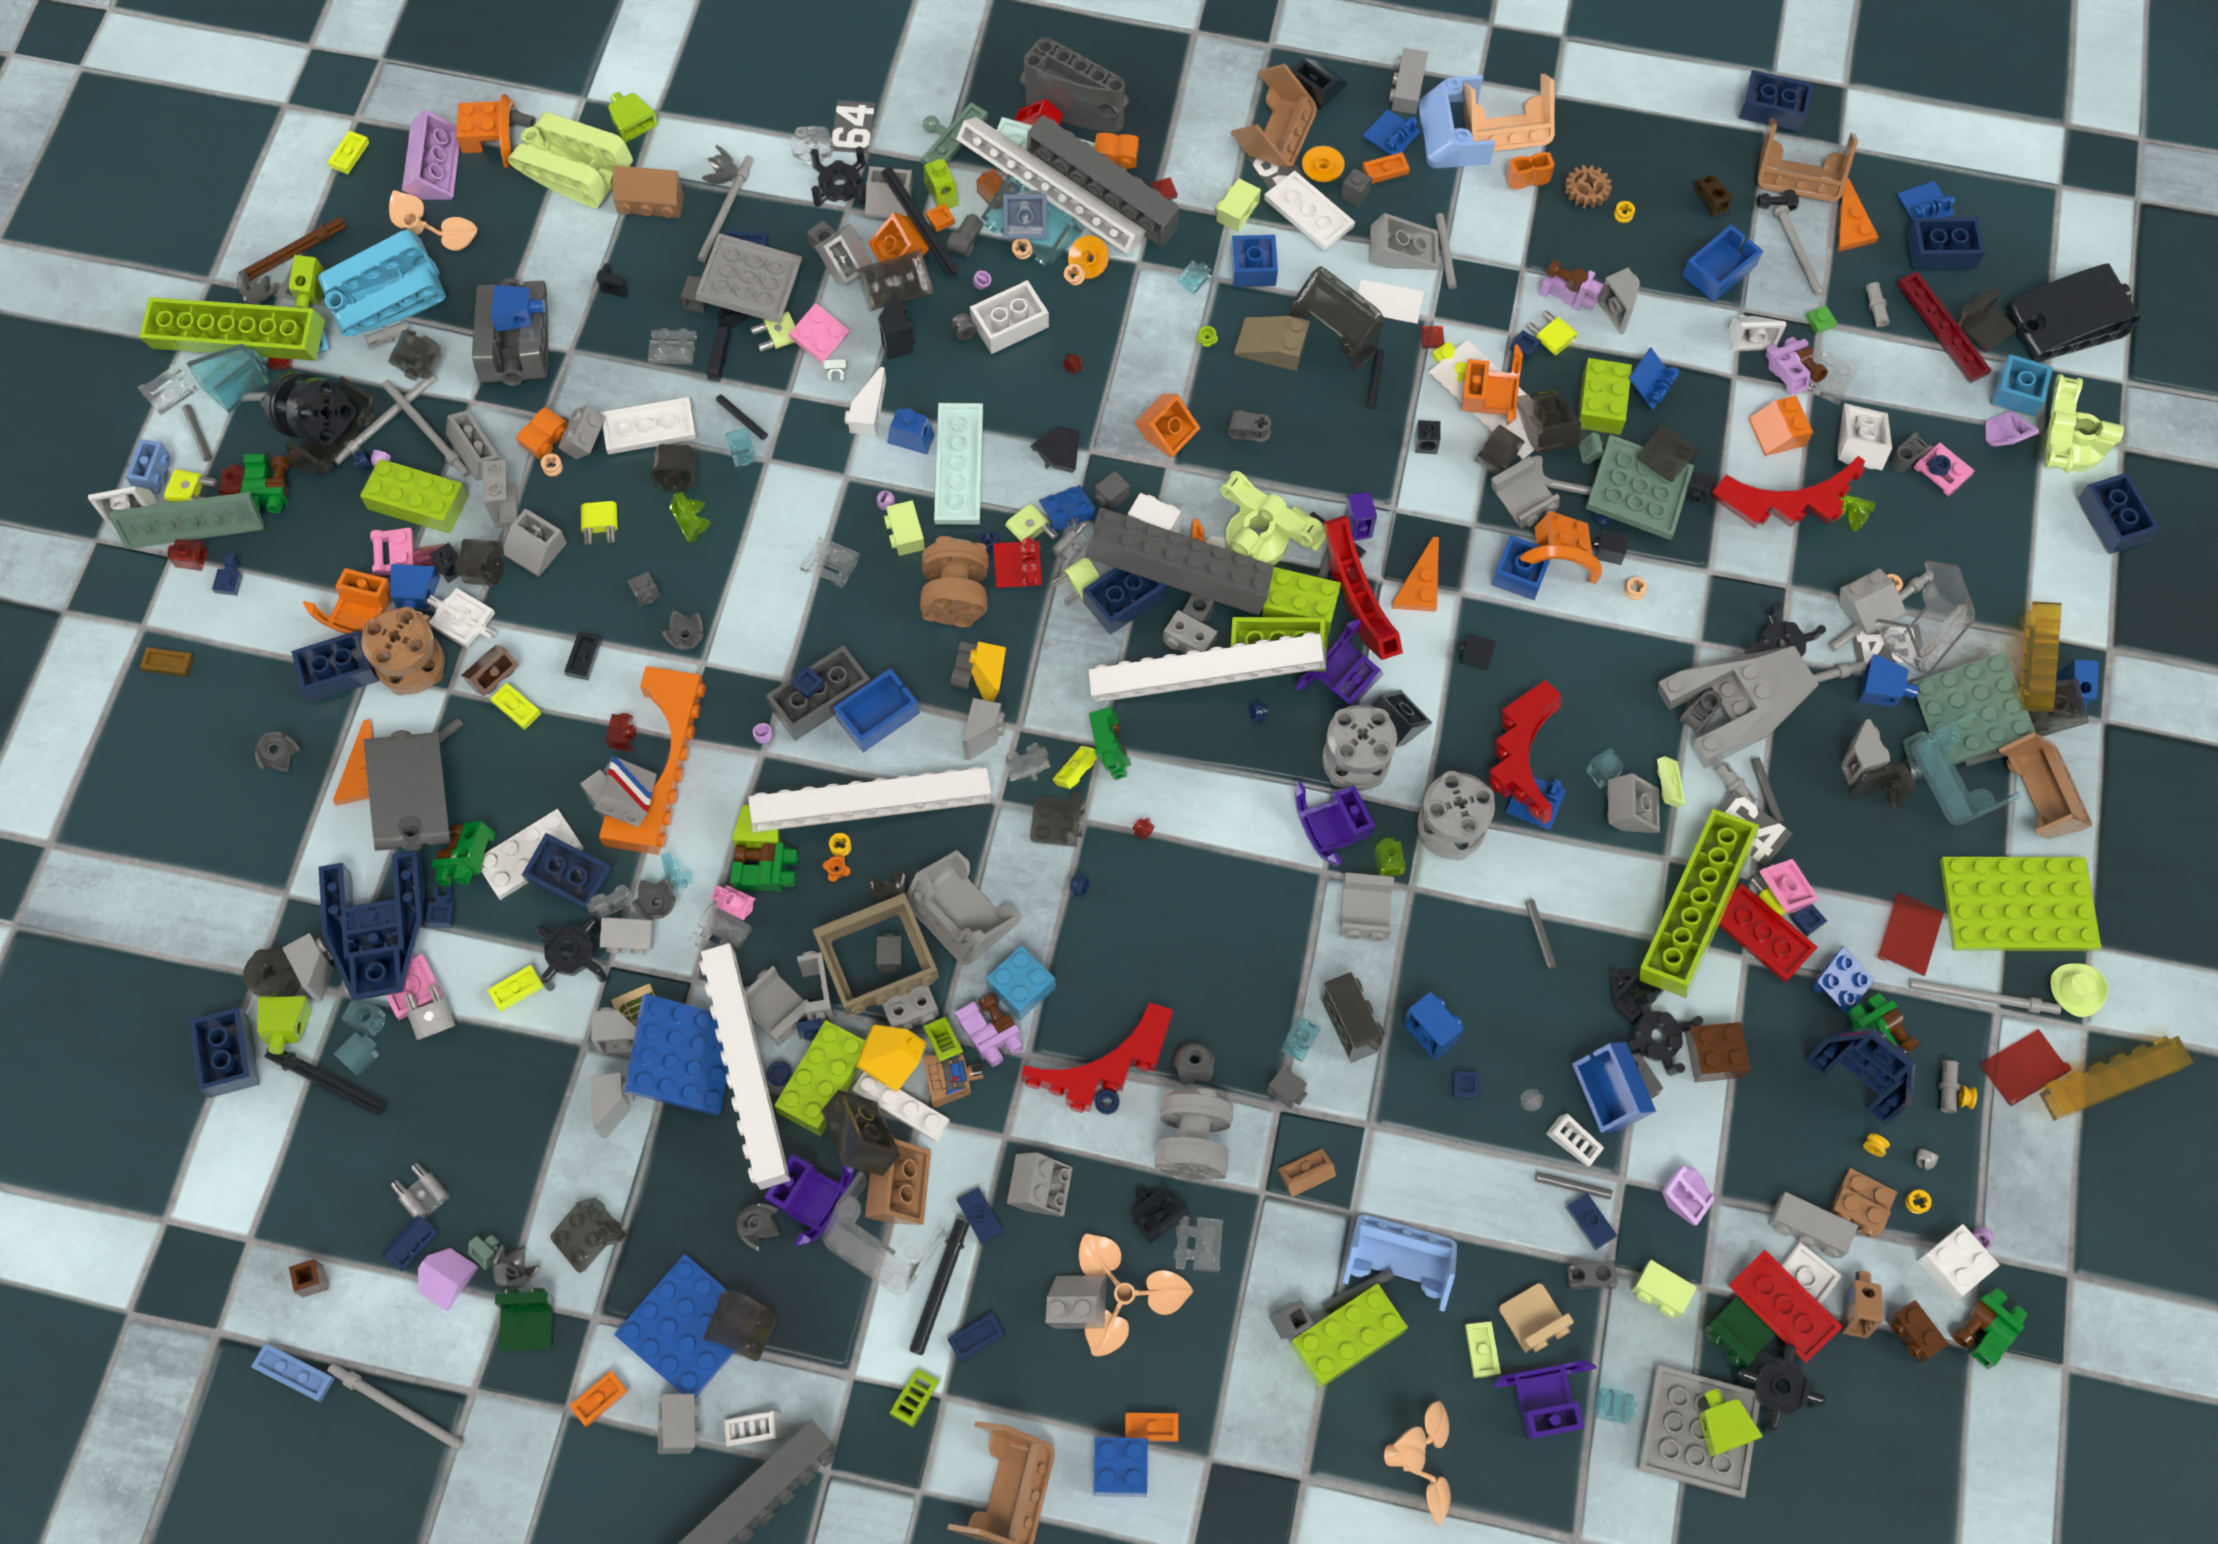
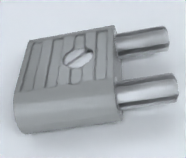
[404,984,455,1040]

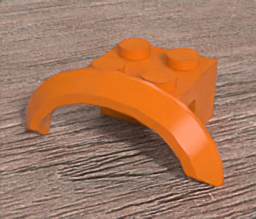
[456,94,515,168]
[1461,345,1523,425]
[1520,511,1602,584]
[303,568,391,635]

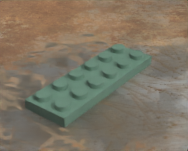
[110,492,264,549]

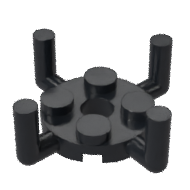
[810,146,866,207]
[1745,601,1826,657]
[535,917,607,991]
[1627,993,1703,1076]
[1731,1344,1826,1434]

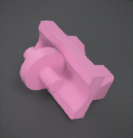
[711,885,755,921]

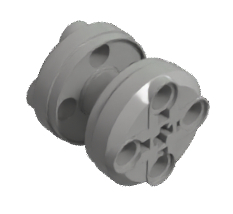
[1322,705,1397,791]
[1417,771,1495,861]
[1154,1089,1234,1180]

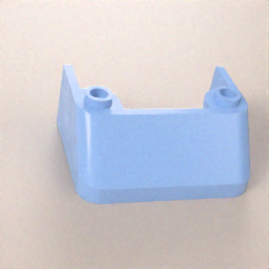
[1417,75,1495,168]
[1343,1215,1457,1311]

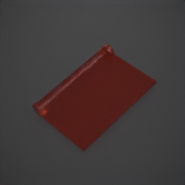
[1877,893,1944,976]
[1979,1029,2072,1106]

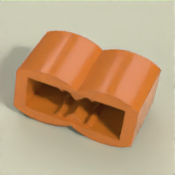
[1094,133,1139,169]
[1506,152,1555,189]
[516,407,568,460]

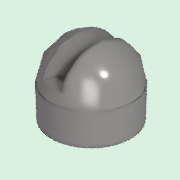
[1916,1149,1939,1170]

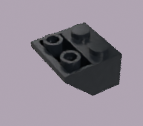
[1291,59,1347,110]
[878,293,915,360]

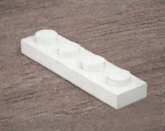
[852,1072,950,1143]

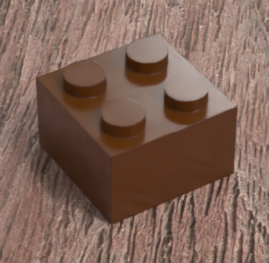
[1685,1022,1751,1083]

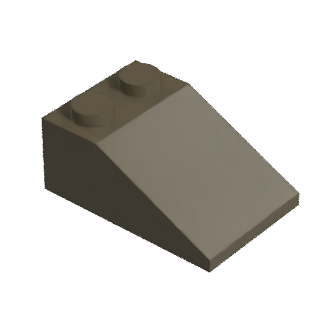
[1234,316,1310,371]

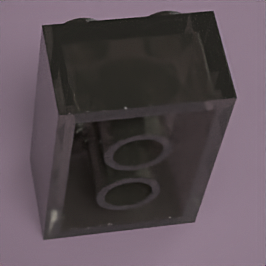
[856,250,934,312]
[1320,972,1384,1063]
[821,1090,900,1176]

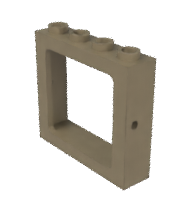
[813,893,939,1015]

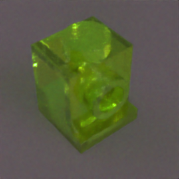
[1375,838,1406,876]

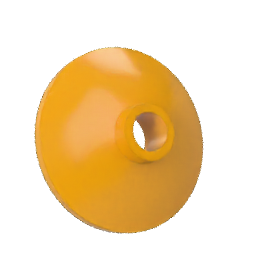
[1302,146,1344,182]
[1068,235,1109,279]

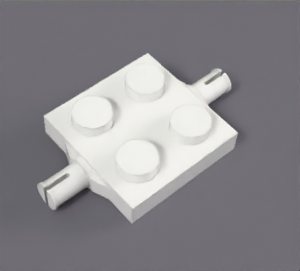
[427,588,496,648]

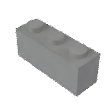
[1389,48,1428,114]
[446,410,499,481]
[1768,1192,1858,1258]

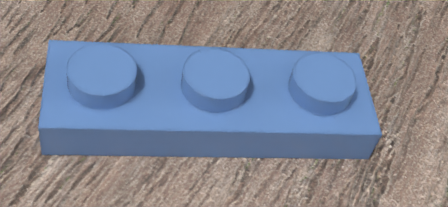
[251,1343,335,1403]

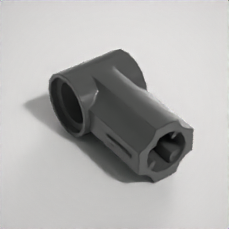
[947,214,983,257]

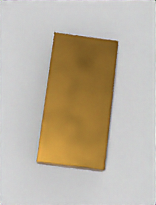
[140,647,194,677]

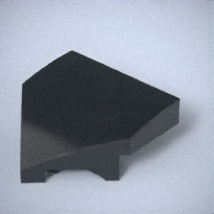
[1030,426,1079,473]
[1611,969,1664,1025]
[1131,1186,1190,1244]

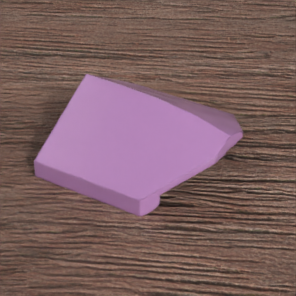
[1985,410,2039,447]
[1662,1166,1715,1226]
[418,1248,479,1311]

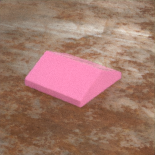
[1759,859,1819,913]

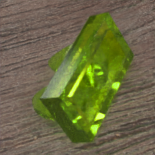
[670,492,711,543]
[1832,495,1876,532]

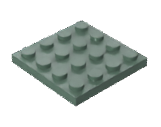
[1585,435,1694,540]
[1911,652,2036,769]

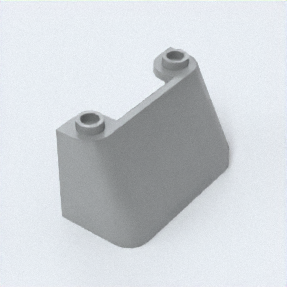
[906,850,1021,965]

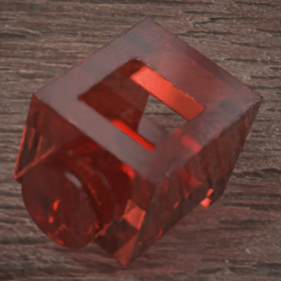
[218,465,245,496]
[167,539,208,571]
[605,713,636,752]

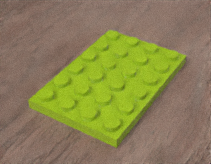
[1940,857,2101,951]

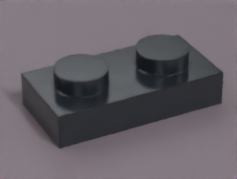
[564,631,602,680]

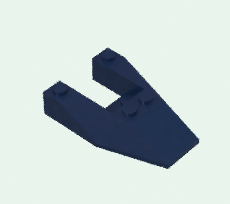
[318,850,425,1001]
[1805,1026,1915,1125]

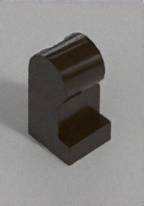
[1694,175,1733,218]

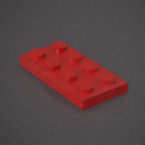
[1718,883,1818,983]
[1728,1249,1843,1363]

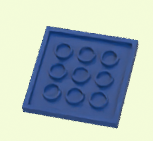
[624,994,728,1116]
[614,1254,762,1400]

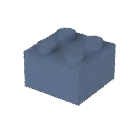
[1003,191,1047,239]

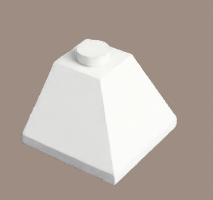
[1728,315,1786,351]

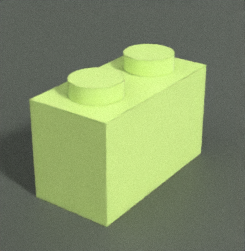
[1215,178,1261,232]
[884,500,925,556]
[1632,1260,1697,1318]

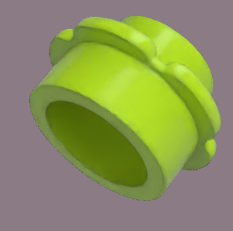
[1196,326,1218,347]

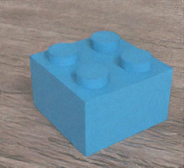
[1992,354,2053,417]
[986,945,1056,1020]

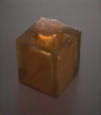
[976,169,1009,209]

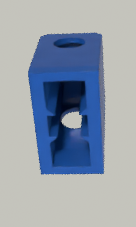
[491,285,545,332]
[887,408,935,455]
[390,564,440,610]
[1858,654,1919,707]
[2058,660,2099,718]

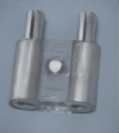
[1052,522,1088,566]
[391,1163,450,1219]

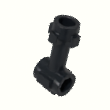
[1757,190,1799,211]

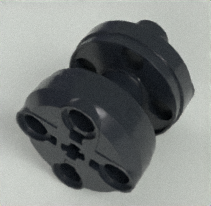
[260,371,356,446]

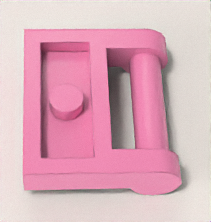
[1914,443,1974,497]
[370,528,415,576]

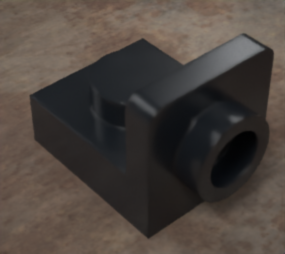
[597,263,629,298]
[1685,471,1715,504]

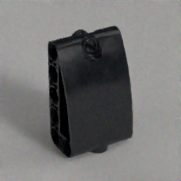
[2006,263,2141,362]

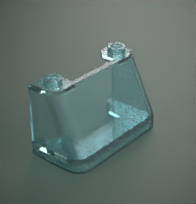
[981,174,1085,267]

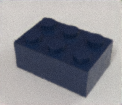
[1739,70,1814,132]
[1906,217,1985,269]
[2077,472,2161,554]
[1083,568,1166,635]
[291,630,378,703]
[522,833,613,913]
[189,1007,259,1098]

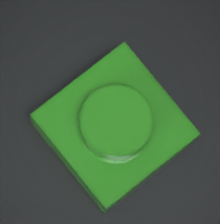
[1805,306,1837,334]

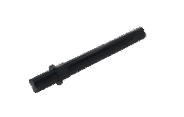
[264,1048,386,1115]
[909,1219,970,1356]

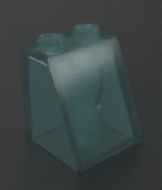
[186,344,270,413]

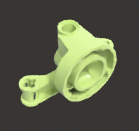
[2042,374,2124,473]
[1219,471,1325,565]

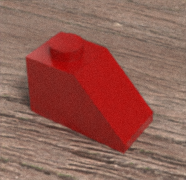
[1014,98,1063,126]

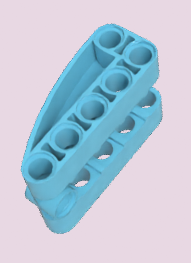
[317,230,446,337]

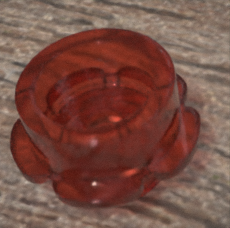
[1063,353,1083,374]
[1133,818,1155,840]

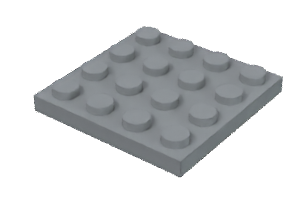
[695,233,802,324]
[1638,1365,1760,1499]

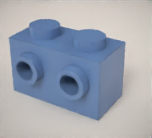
[126,439,171,495]

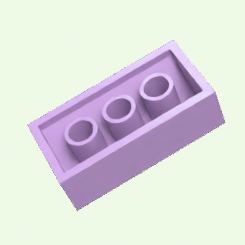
[402,109,459,199]

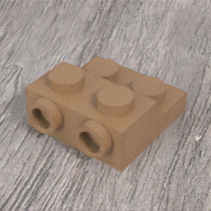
[1829,1168,1897,1238]

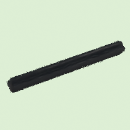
[881,167,959,278]

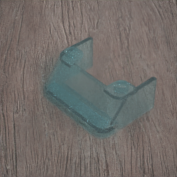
[1911,710,2021,825]

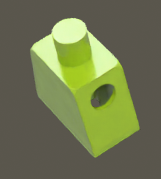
[608,92,658,143]
[924,159,959,209]
[289,255,326,308]
[732,805,781,850]
[257,996,312,1054]
[1699,1388,1762,1458]

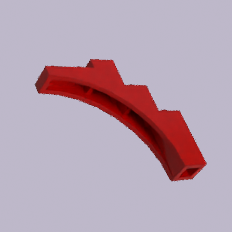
[1711,456,1865,529]
[1324,515,1403,660]
[1489,680,1561,824]
[1021,1003,1173,1113]

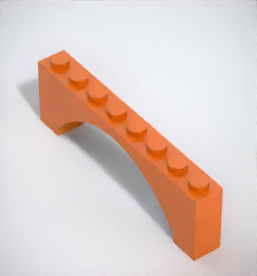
[599,666,706,855]

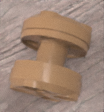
[920,536,989,627]
[362,607,445,696]

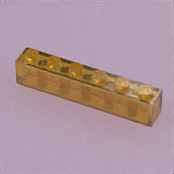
[2019,601,2062,712]
[2039,1036,2194,1121]

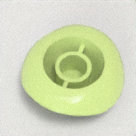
[2051,963,2108,1017]

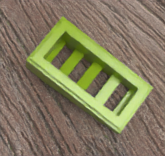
[923,1017,963,1062]
[890,1368,940,1428]

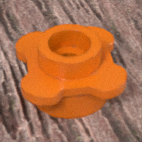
[823,855,851,882]

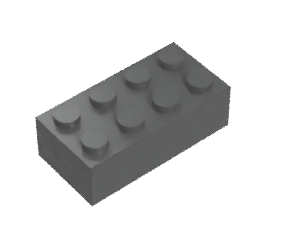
[766,645,871,741]

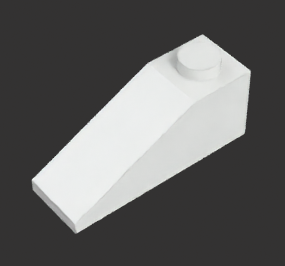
[845,367,886,436]

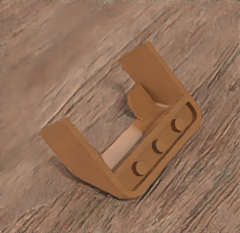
[1230,64,1317,168]
[1758,118,1858,202]
[1999,732,2092,839]
[948,1421,1055,1544]

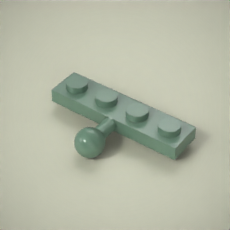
[921,103,988,165]

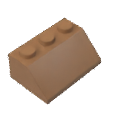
[613,165,684,218]
[865,1139,931,1225]

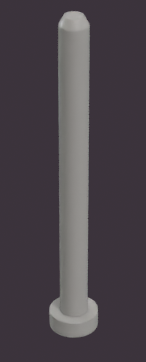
[1773,205,1823,295]

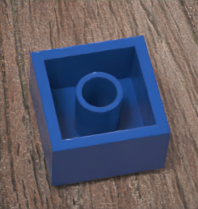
[1231,235,1278,287]
[1491,535,1551,601]
[1403,991,1464,1061]
[1094,1437,1148,1497]

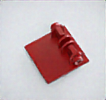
[993,538,1042,588]

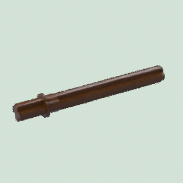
[238,217,347,281]

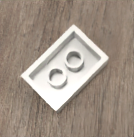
[970,280,1049,354]

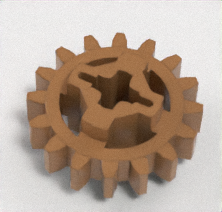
[1564,165,1612,208]

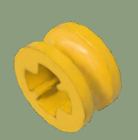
[1614,201,1635,223]
[829,833,851,856]
[1957,1085,1977,1109]
[1863,1133,1890,1157]
[1905,1190,1932,1214]

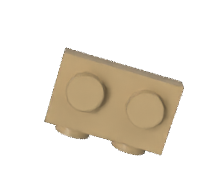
[1499,1284,1574,1353]

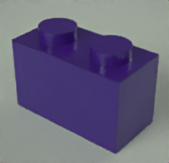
[1344,492,1377,541]

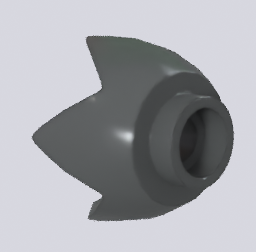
[702,144,736,184]
[237,270,278,305]
[662,611,704,650]
[255,731,300,772]
[632,879,676,920]
[1171,1042,1215,1085]
[736,1204,780,1251]
[493,1244,540,1289]

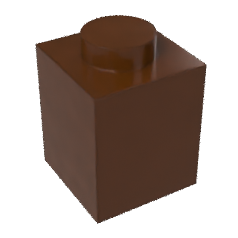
[289,1259,329,1298]

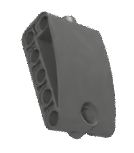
[1020,38,1129,132]
[472,278,549,386]
[364,730,450,851]

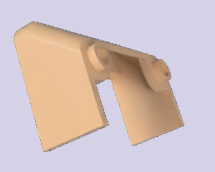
[1463,73,1555,151]

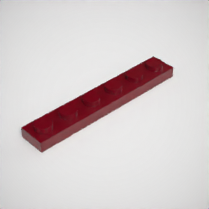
[1897,271,1992,383]

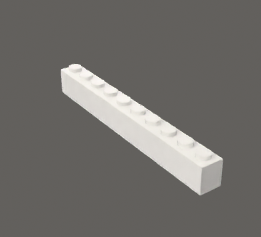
[956,117,1146,254]
[1089,633,1326,703]
[748,767,992,832]
[699,943,790,1190]

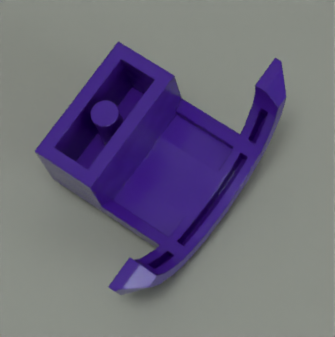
[1297,620,1383,706]
[1295,781,1375,866]
[764,1154,854,1247]
[1494,1360,1597,1439]

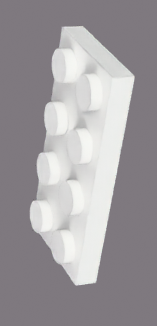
[1264,171,1355,251]
[601,397,696,454]
[480,809,584,900]

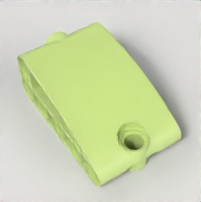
[508,112,633,209]

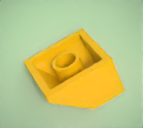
[969,642,1006,702]
[856,1025,927,1092]

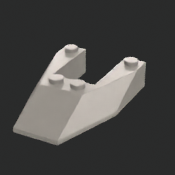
[1658,646,1819,769]

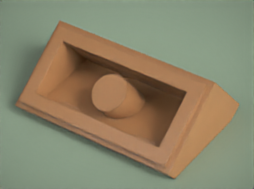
[1278,1148,1336,1197]

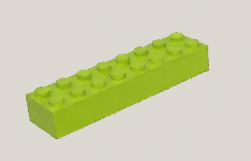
[139,297,325,361]
[1639,809,1759,998]

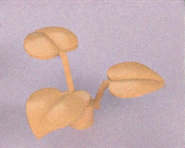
[389,190,478,251]
[1079,1234,1193,1356]
[1384,1400,1451,1526]

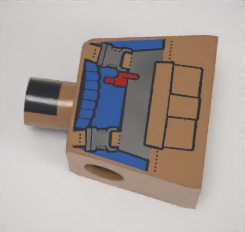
[923,1054,983,1108]
[1842,1271,1883,1339]

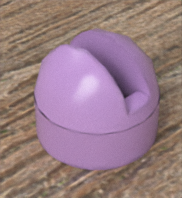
[973,271,991,290]
[371,450,391,466]
[877,490,895,510]
[753,723,773,744]
[1972,1227,1993,1249]

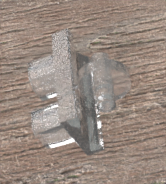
[1005,743,1050,782]

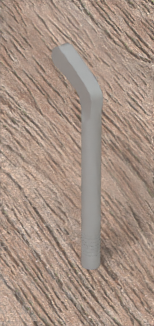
[1532,456,1592,495]

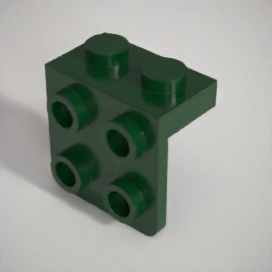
[495,1288,554,1352]
[1702,1298,1774,1369]

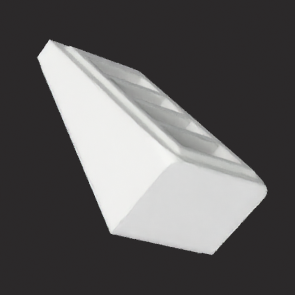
[1546,1114,1604,1167]
[724,1411,783,1447]

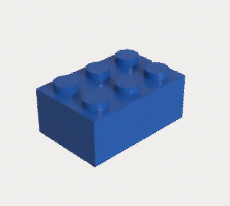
[1682,224,1763,302]
[833,668,920,753]
[1572,1042,1657,1133]

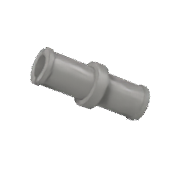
[1866,282,1890,327]
[364,320,411,349]
[1716,762,1758,804]
[1939,1060,1960,1113]

